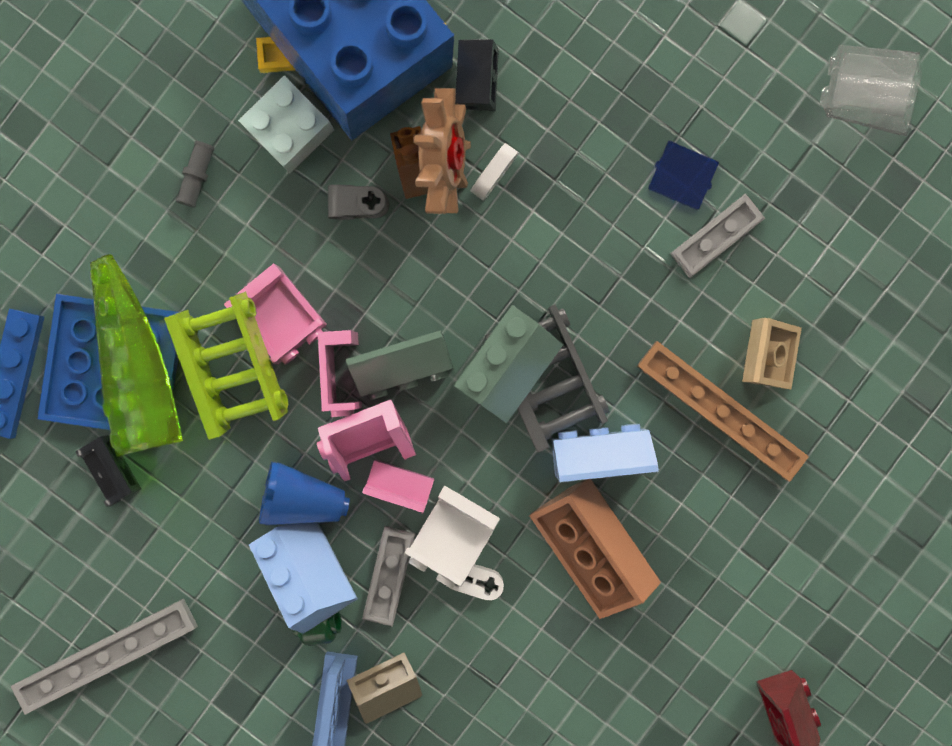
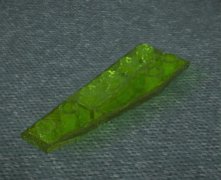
[90,254,183,457]

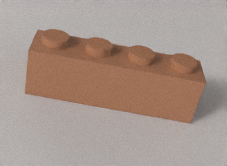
[529,479,661,619]

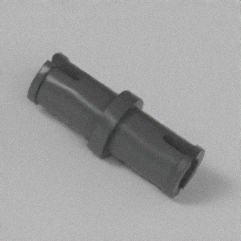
[175,141,214,208]

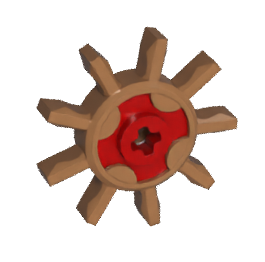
[414,88,471,214]

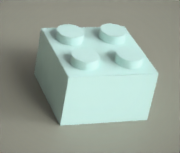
[238,75,334,173]

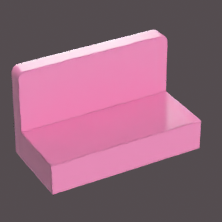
[362,459,435,513]

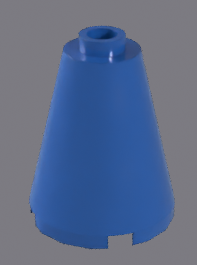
[259,462,350,525]

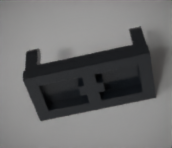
[455,39,499,111]
[75,435,141,507]

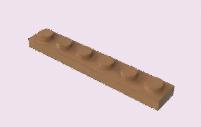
[636,341,809,482]

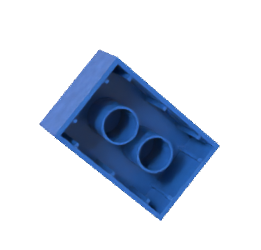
[241,0,454,141]

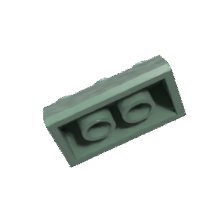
[454,305,563,423]
[346,330,454,400]

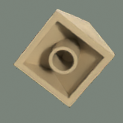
[742,318,802,390]

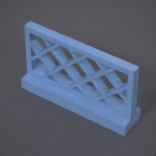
[312,652,358,746]

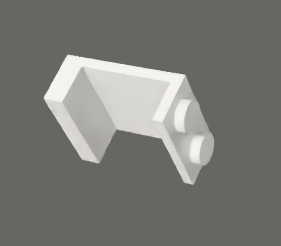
[405,486,500,589]

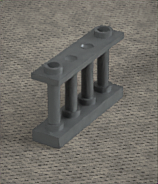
[485,304,610,453]

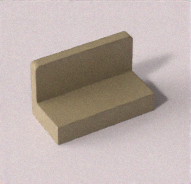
[346,653,422,724]

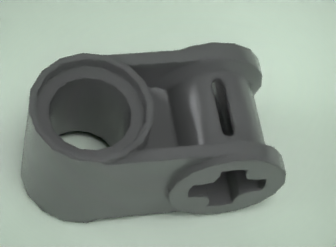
[328,185,390,220]

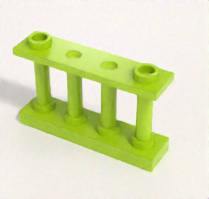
[164,291,289,440]

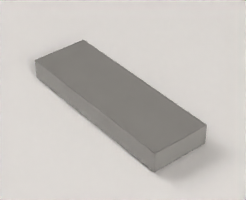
[670,194,765,278]
[362,526,415,627]

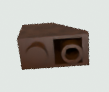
[390,126,428,199]

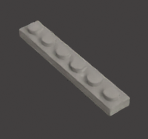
[11,598,198,715]

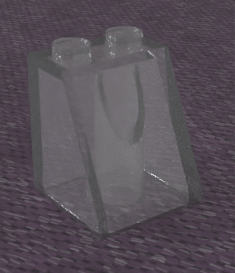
[820,45,922,136]

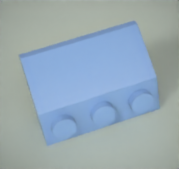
[551,424,659,482]
[249,523,358,634]

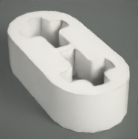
[470,143,519,201]
[452,564,504,600]

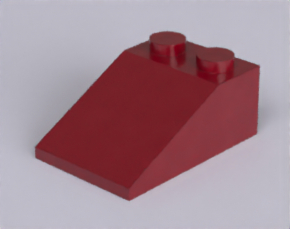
[756,670,821,746]

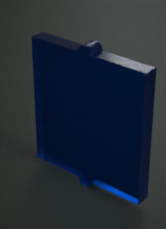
[648,141,719,210]

